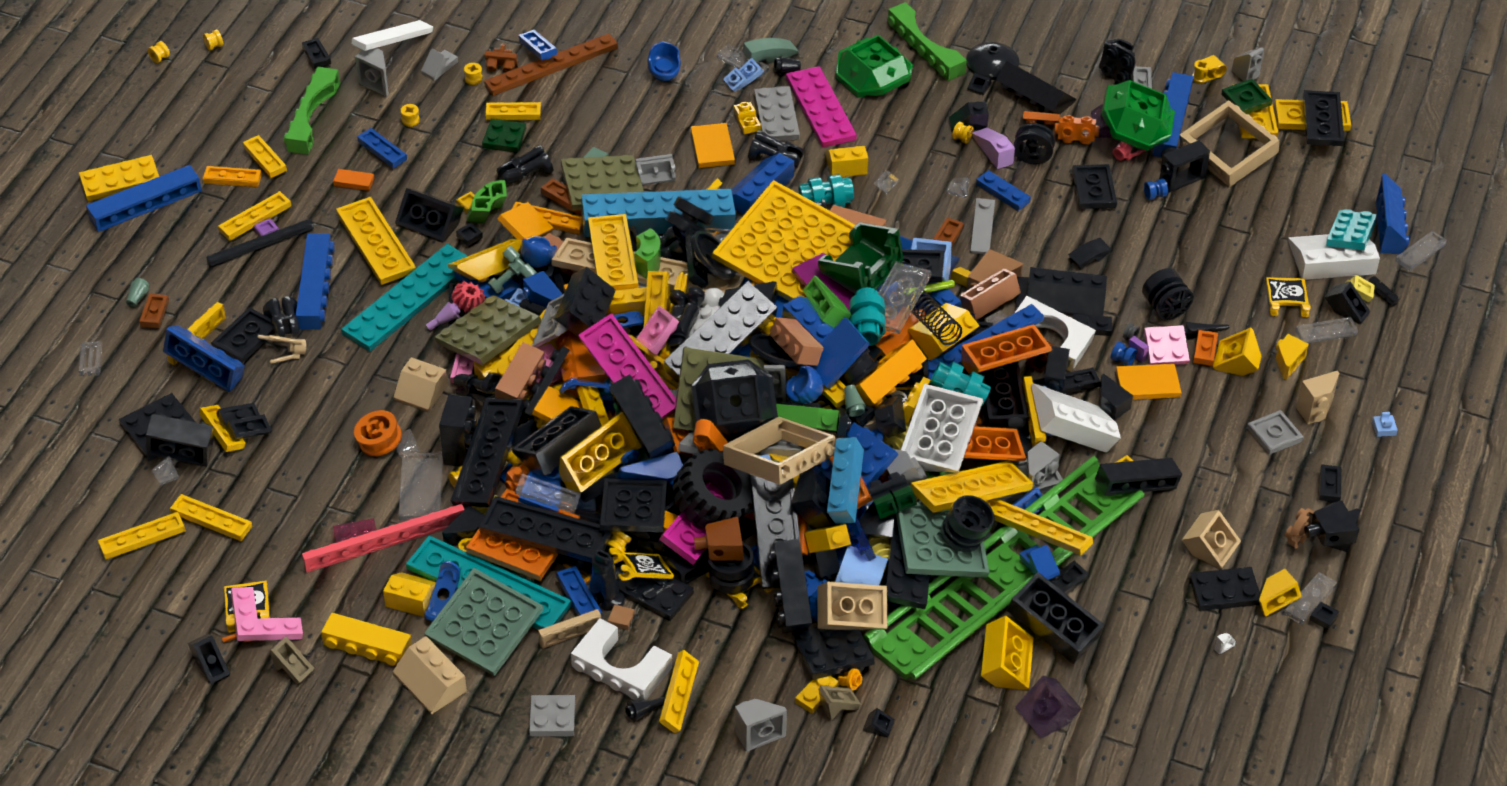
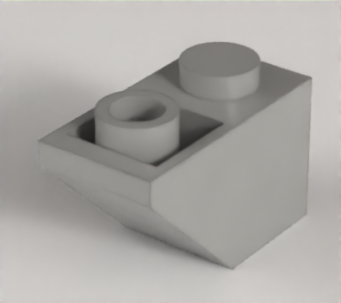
[1232,47,1264,81]
[1026,441,1060,487]

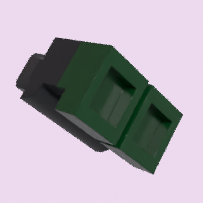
[869,472,917,519]

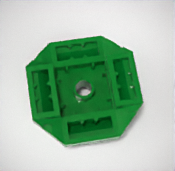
[835,35,913,98]
[1101,80,1175,151]

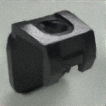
[1099,38,1136,83]

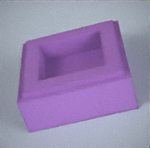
[254,218,279,236]
[1128,336,1149,363]

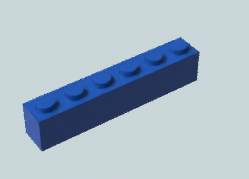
[1153,72,1194,157]
[86,165,202,232]
[296,234,335,329]

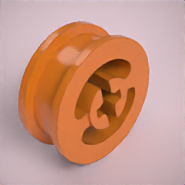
[354,410,402,456]

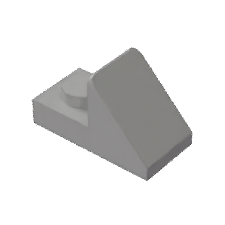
[421,49,458,81]

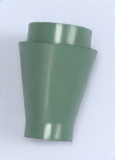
[126,278,149,307]
[844,385,866,417]

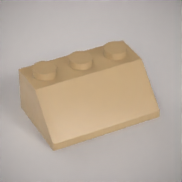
[393,636,467,715]

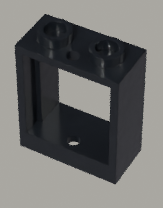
[1159,140,1210,193]

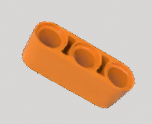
[693,419,728,452]

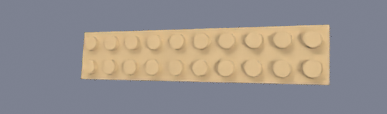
[552,238,745,294]

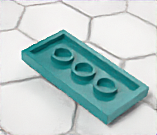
[1326,209,1377,250]

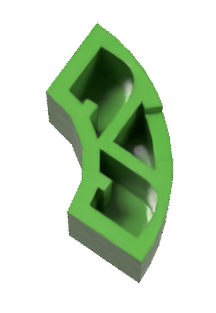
[467,180,507,223]
[634,228,661,279]

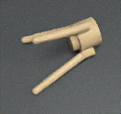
[257,335,306,364]

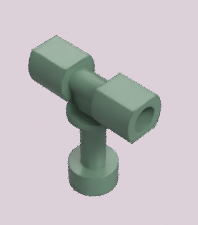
[488,246,537,294]

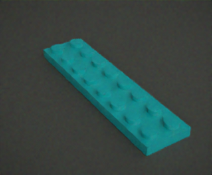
[341,244,467,352]
[406,535,572,630]

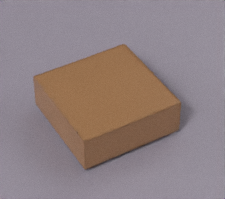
[608,605,635,630]

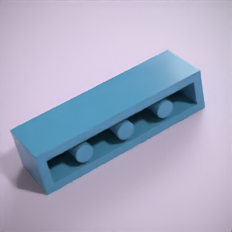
[827,437,864,524]

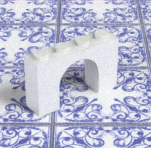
[1015,296,1096,372]
[571,618,672,700]

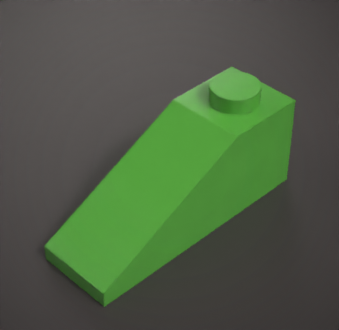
[803,275,851,328]
[776,404,839,432]

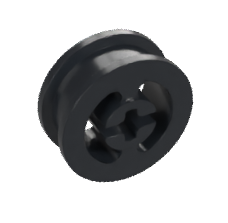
[1013,123,1055,165]
[839,348,879,386]

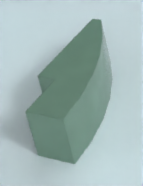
[743,38,798,64]

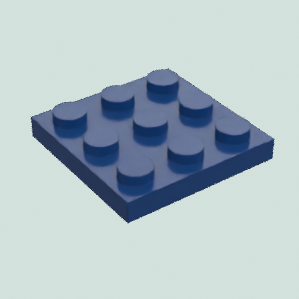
[817,422,899,490]

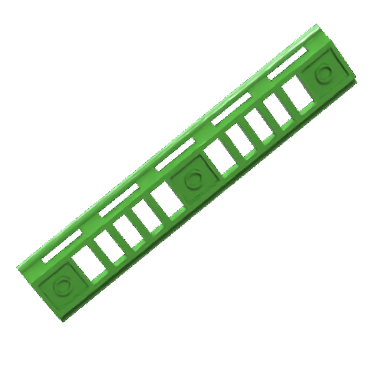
[863,456,1144,680]

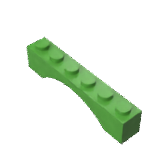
[887,2,967,81]
[284,67,340,155]

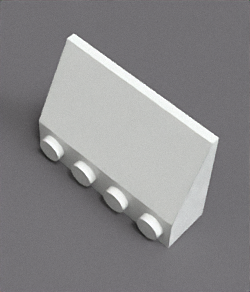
[1288,234,1380,280]
[1031,383,1121,453]
[901,384,983,473]

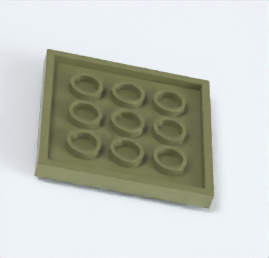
[561,155,644,211]
[435,295,541,365]
[672,347,764,431]

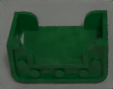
[818,222,903,294]

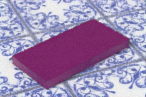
[791,252,855,320]

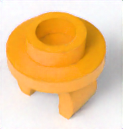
[838,668,862,690]

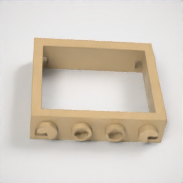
[1180,100,1279,187]
[723,417,835,485]

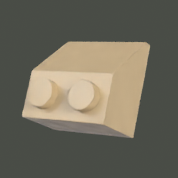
[393,357,448,412]
[1296,370,1339,424]
[1182,510,1241,569]

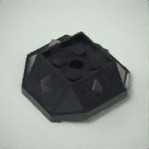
[691,359,778,443]

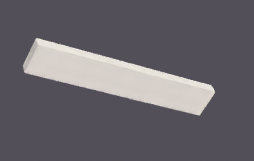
[351,20,433,51]

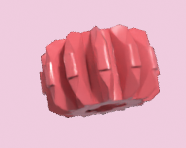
[451,281,485,313]

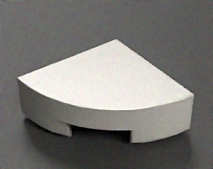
[1214,633,1236,654]

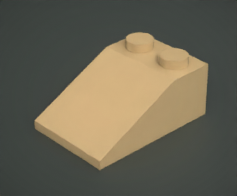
[817,582,887,630]

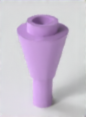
[426,302,461,331]

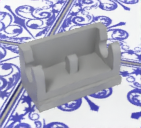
[636,154,676,186]

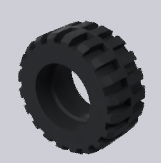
[673,449,753,528]

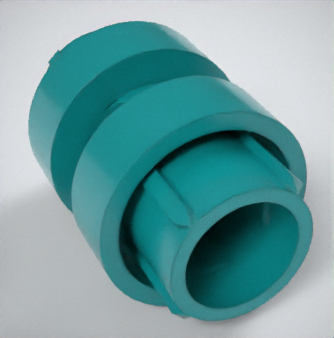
[798,174,854,208]
[849,288,886,346]
[930,361,991,407]

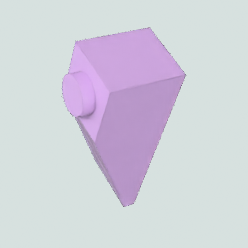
[972,128,1015,169]

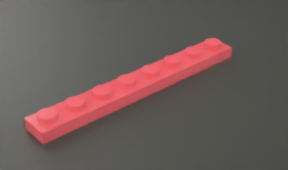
[302,504,465,573]

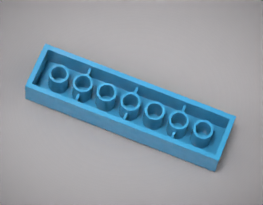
[581,189,736,237]

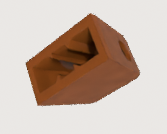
[694,517,744,561]

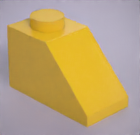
[1275,334,1309,380]
[804,523,851,553]
[1259,569,1302,617]

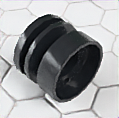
[1142,268,1194,320]
[941,495,995,552]

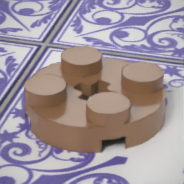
[1285,508,1315,548]

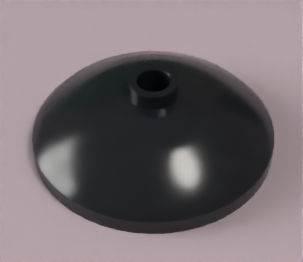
[966,42,1019,80]
[691,231,736,280]
[749,334,803,369]

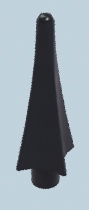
[1184,322,1229,340]

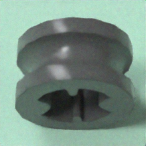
[1123,323,1140,339]

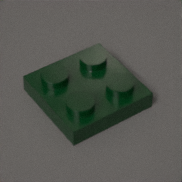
[1221,79,1272,114]
[482,119,527,153]

